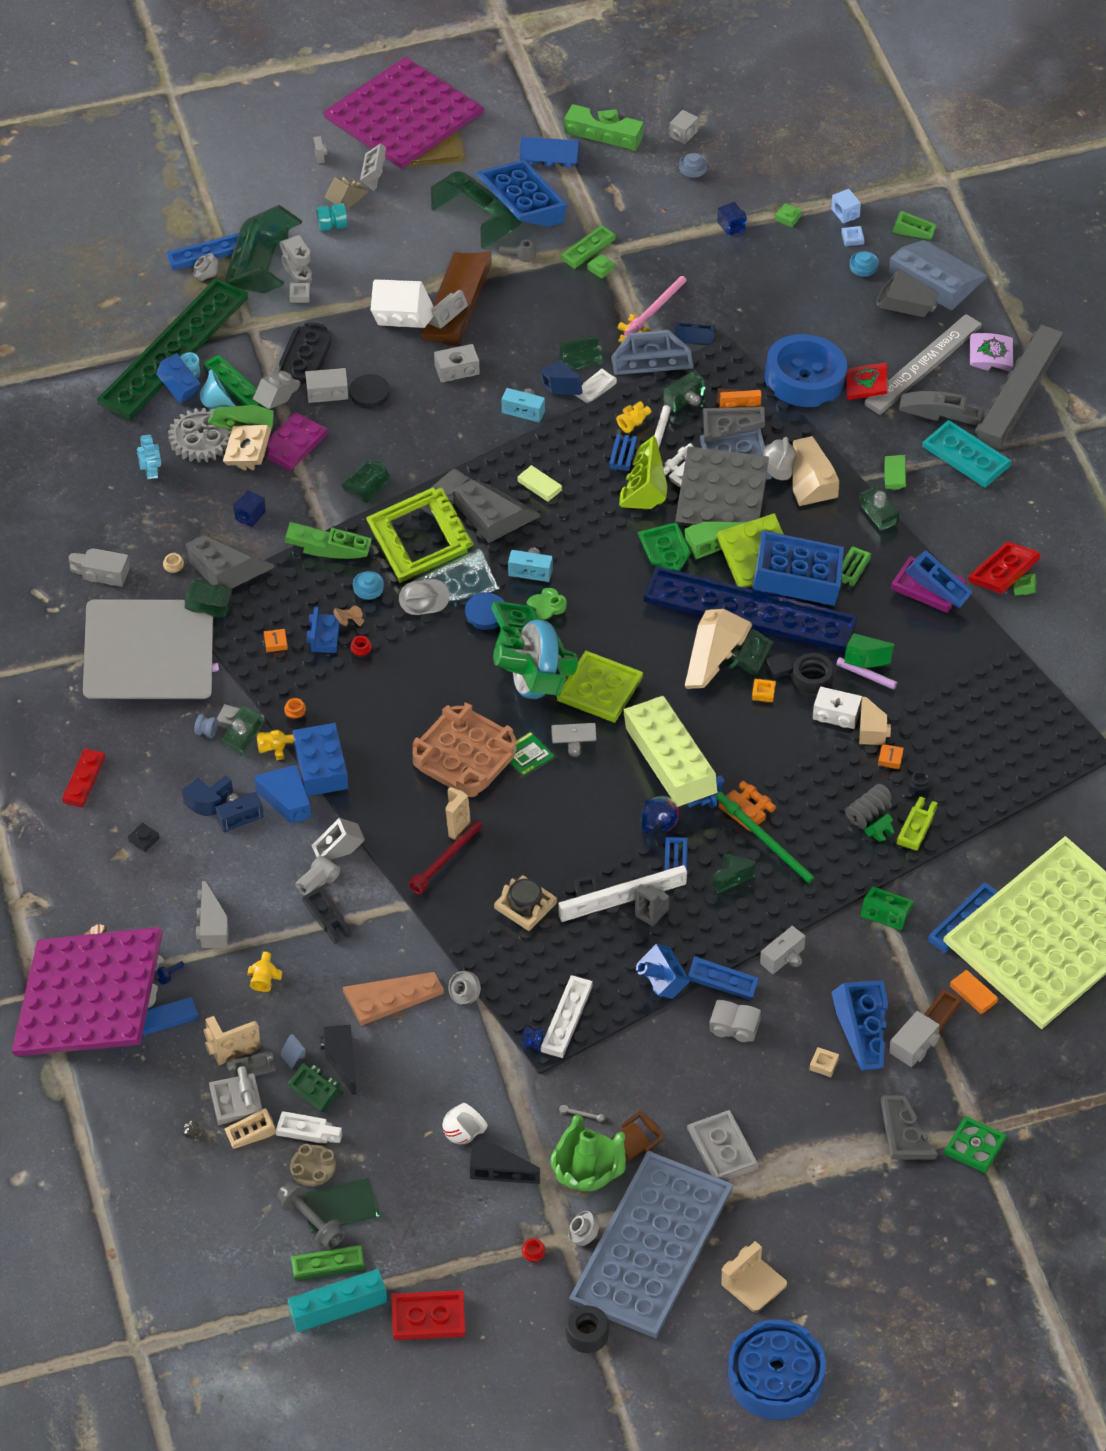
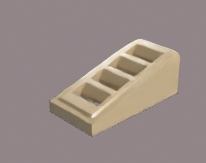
[225,1108,276,1149]

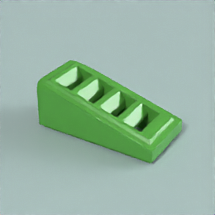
[892,211,936,240]

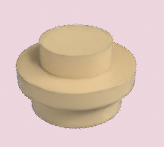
[163,553,184,573]

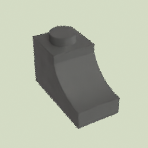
[635,884,669,926]

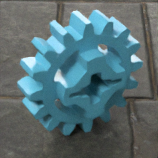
[137,435,161,479]

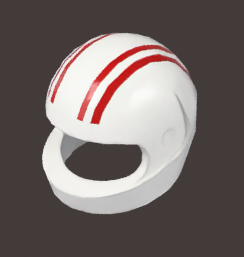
[442,1103,488,1145]

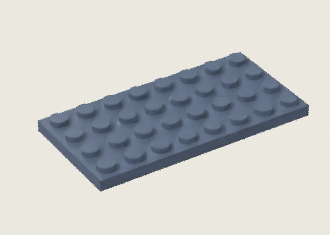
[569,1151,733,1339]

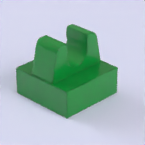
[864,813,894,842]

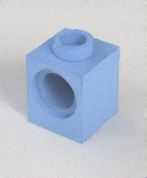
[831,189,861,223]

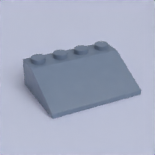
[889,240,987,311]

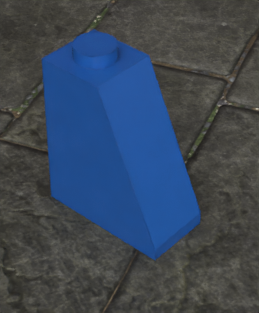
[254,765,311,823]

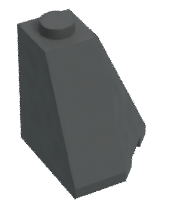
[875,269,939,317]

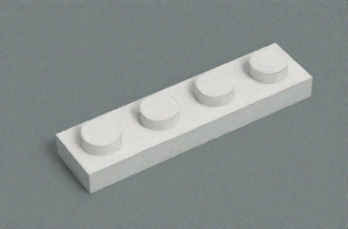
[541,975,592,1058]

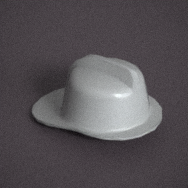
[763,437,796,480]
[399,579,450,615]

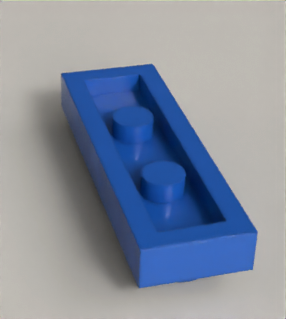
[688,956,759,1001]

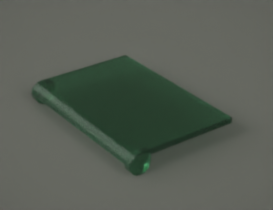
[303,1177,380,1233]

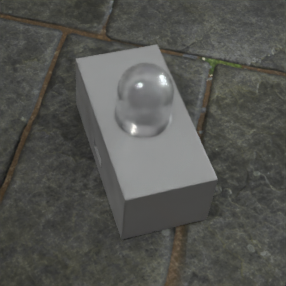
[551,723,596,757]
[760,926,805,974]

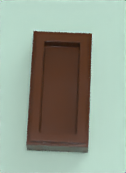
[924,989,963,1034]

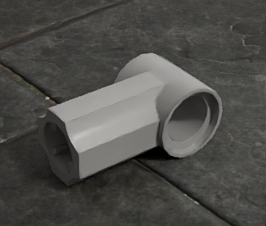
[296,855,340,896]

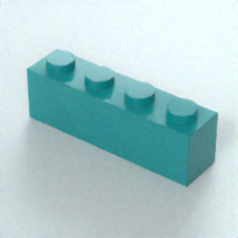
[287,1269,387,1333]

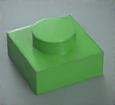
[598,109,619,124]
[775,203,802,227]
[587,254,615,279]
[1014,574,1037,595]

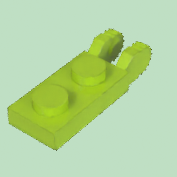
[897,797,938,851]

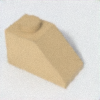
[859,697,891,745]

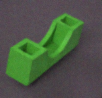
[564,104,644,151]

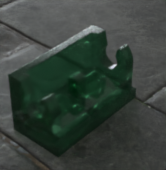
[559,335,603,370]

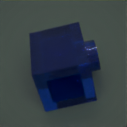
[717,202,747,236]
[233,490,266,527]

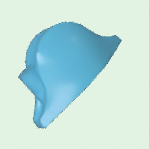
[200,369,236,411]

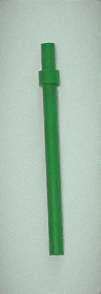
[715,791,815,883]

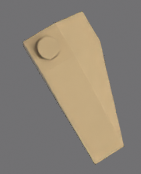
[793,436,839,506]
[685,609,752,689]

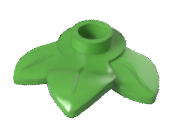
[526,588,567,620]

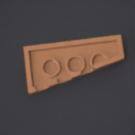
[343,972,444,1026]

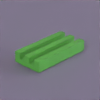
[841,546,871,586]

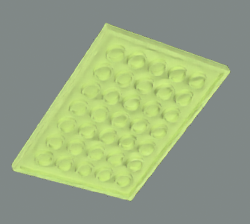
[943,836,1106,1029]

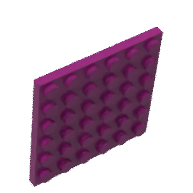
[323,57,484,169]
[12,927,163,1057]

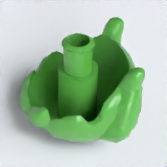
[550,1114,626,1191]

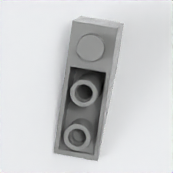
[196,881,229,948]

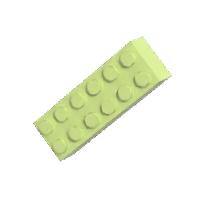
[624,696,717,807]

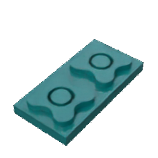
[922,420,1012,488]

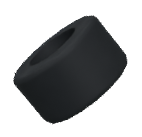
[566,1305,609,1353]

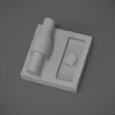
[209,1066,263,1125]

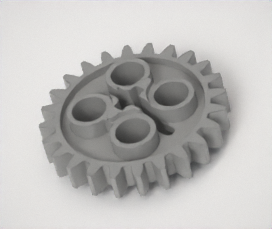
[168,408,232,463]

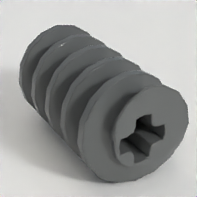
[845,784,892,829]

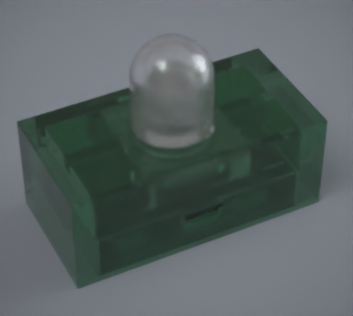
[664,370,705,412]
[859,485,900,531]
[220,705,264,756]

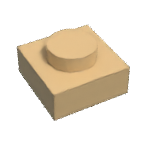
[809,1047,839,1077]

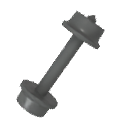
[277,1181,345,1250]

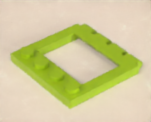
[366,487,473,583]

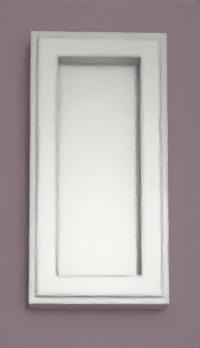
[576,369,617,403]

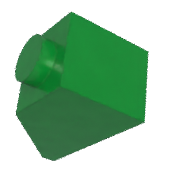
[844,633,894,668]

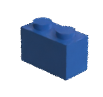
[156,353,201,404]

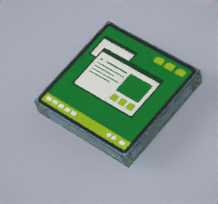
[508,730,557,779]

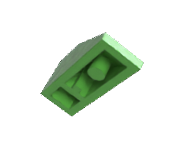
[208,405,274,431]
[685,522,746,559]

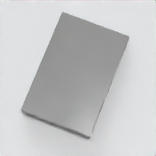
[687,1110,758,1181]

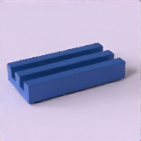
[609,434,637,471]
[665,837,688,871]

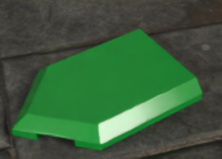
[638,522,691,574]

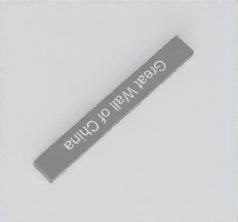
[865,314,982,415]

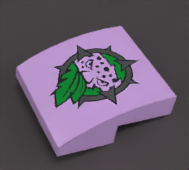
[970,333,1013,372]

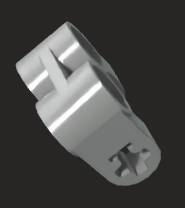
[280,235,312,284]

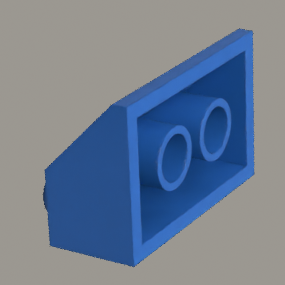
[520,137,581,167]

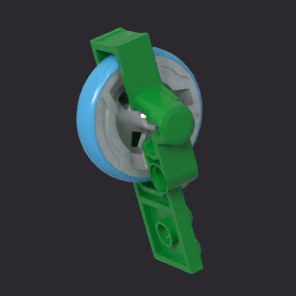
[491,601,578,699]

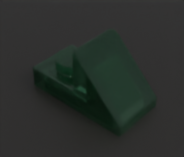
[713,854,756,894]

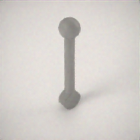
[559,1105,606,1123]

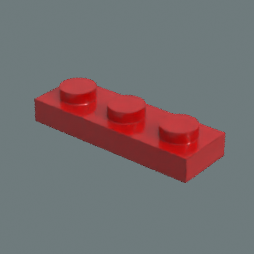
[62,748,105,808]

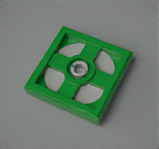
[944,1116,1007,1174]

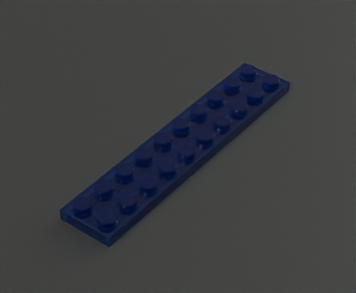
[643,566,858,652]

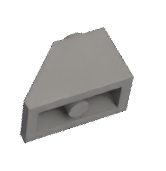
[311,818,365,860]

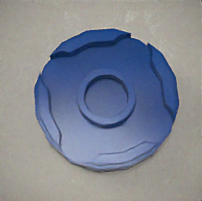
[465,593,504,630]

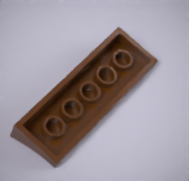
[421,250,492,346]

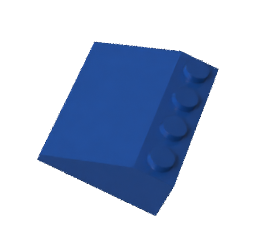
[477,159,567,227]
[753,530,844,606]

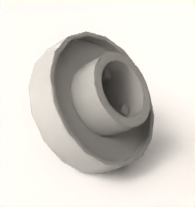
[193,253,218,281]
[448,971,481,1005]
[568,1211,599,1246]

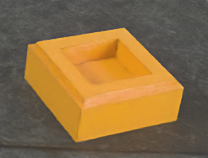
[752,679,776,702]

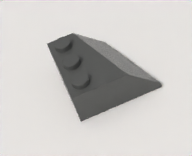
[454,479,541,543]
[186,535,274,594]

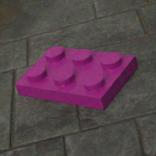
[267,412,328,471]
[891,556,967,613]

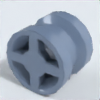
[194,714,218,739]

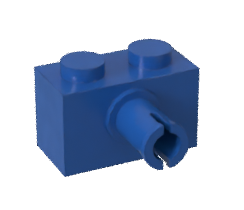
[636,944,690,999]

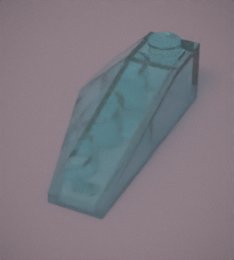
[412,548,498,600]

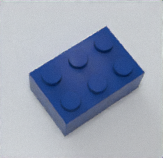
[293,723,348,796]

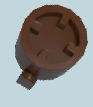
[611,1111,664,1163]

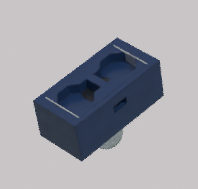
[215,792,264,832]

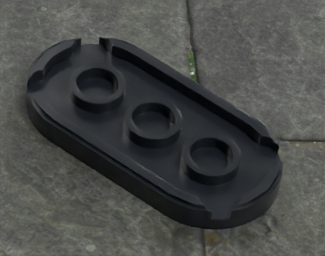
[279,322,331,384]

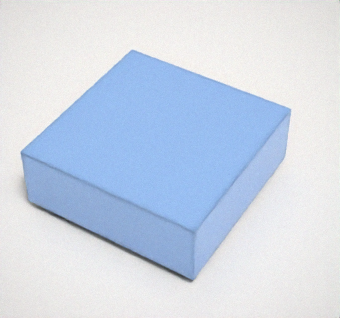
[841,226,865,247]

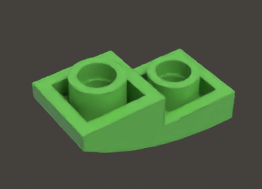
[885,455,906,490]

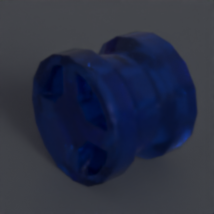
[521,1026,544,1051]

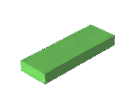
[561,225,616,269]
[291,1245,365,1281]

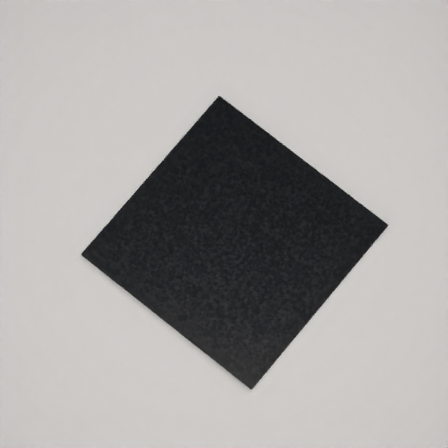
[183,336,1106,1074]

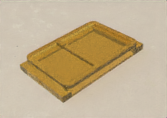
[404,131,465,168]

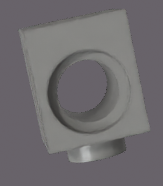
[669,110,698,144]

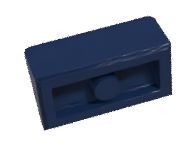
[674,322,716,345]

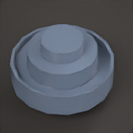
[679,153,707,178]

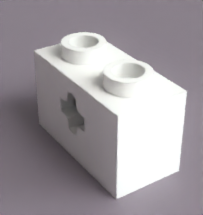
[813,687,862,729]

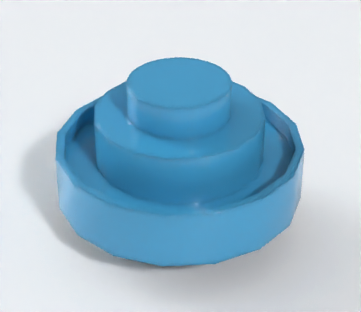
[850,251,879,277]
[353,571,384,600]

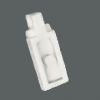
[276,1112,342,1143]

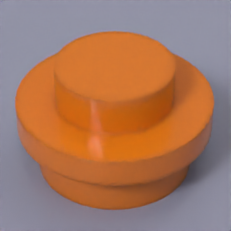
[284,698,306,719]

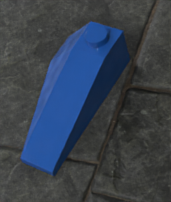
[831,980,888,1071]

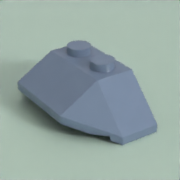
[611,330,694,375]

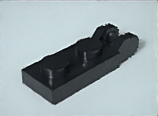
[302,888,352,944]

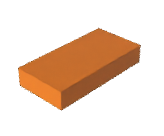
[950,970,998,1014]

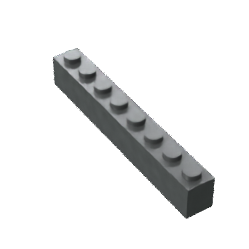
[975,325,1063,452]

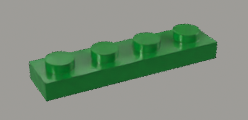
[203,354,264,407]

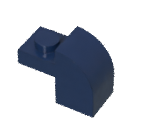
[182,776,233,816]

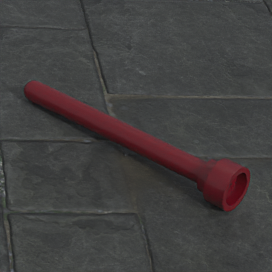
[409,820,482,895]

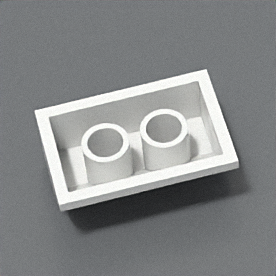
[371,280,435,328]

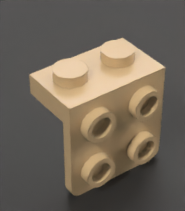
[204,1016,261,1065]
[721,1241,787,1313]

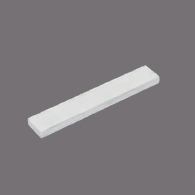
[559,865,687,922]

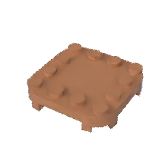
[413,703,517,797]

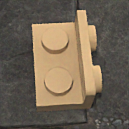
[445,787,471,840]

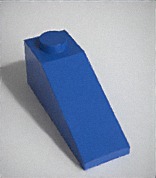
[905,550,972,608]

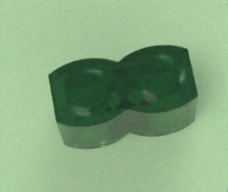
[184,580,232,618]

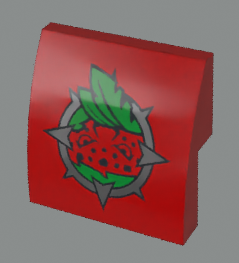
[847,362,889,400]

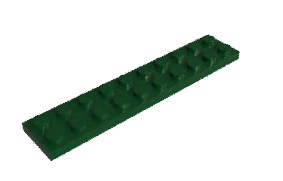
[97,278,248,420]

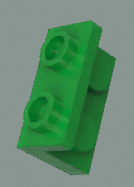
[861,887,914,930]

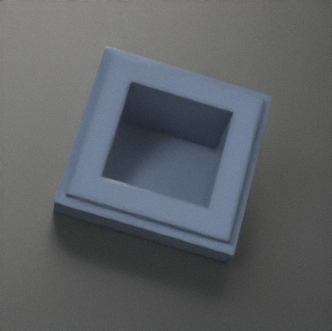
[281,1034,306,1069]

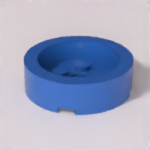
[764,334,847,407]
[728,1320,826,1420]

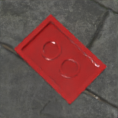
[968,541,1041,594]
[392,1290,465,1340]

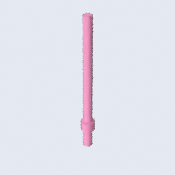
[624,276,686,337]

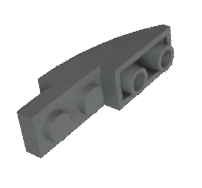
[899,391,983,426]

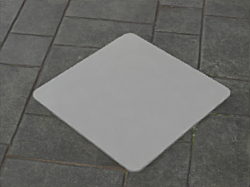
[83,599,213,699]

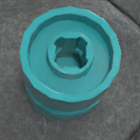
[316,203,348,232]

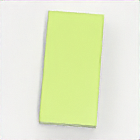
[518,465,562,502]

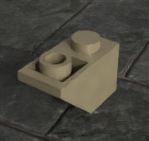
[325,176,368,209]

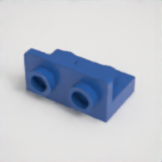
[307,607,340,653]

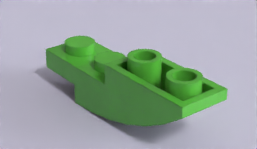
[285,522,372,559]

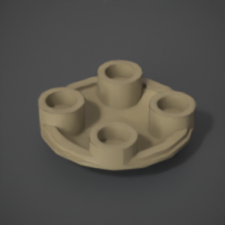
[290,1144,336,1186]

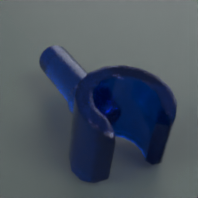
[157,961,184,985]

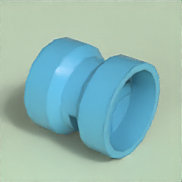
[180,353,201,378]

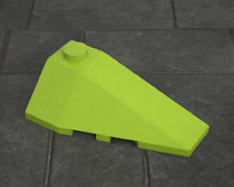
[619,436,667,509]

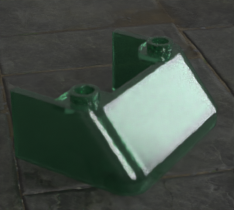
[431,171,522,249]
[225,205,302,294]

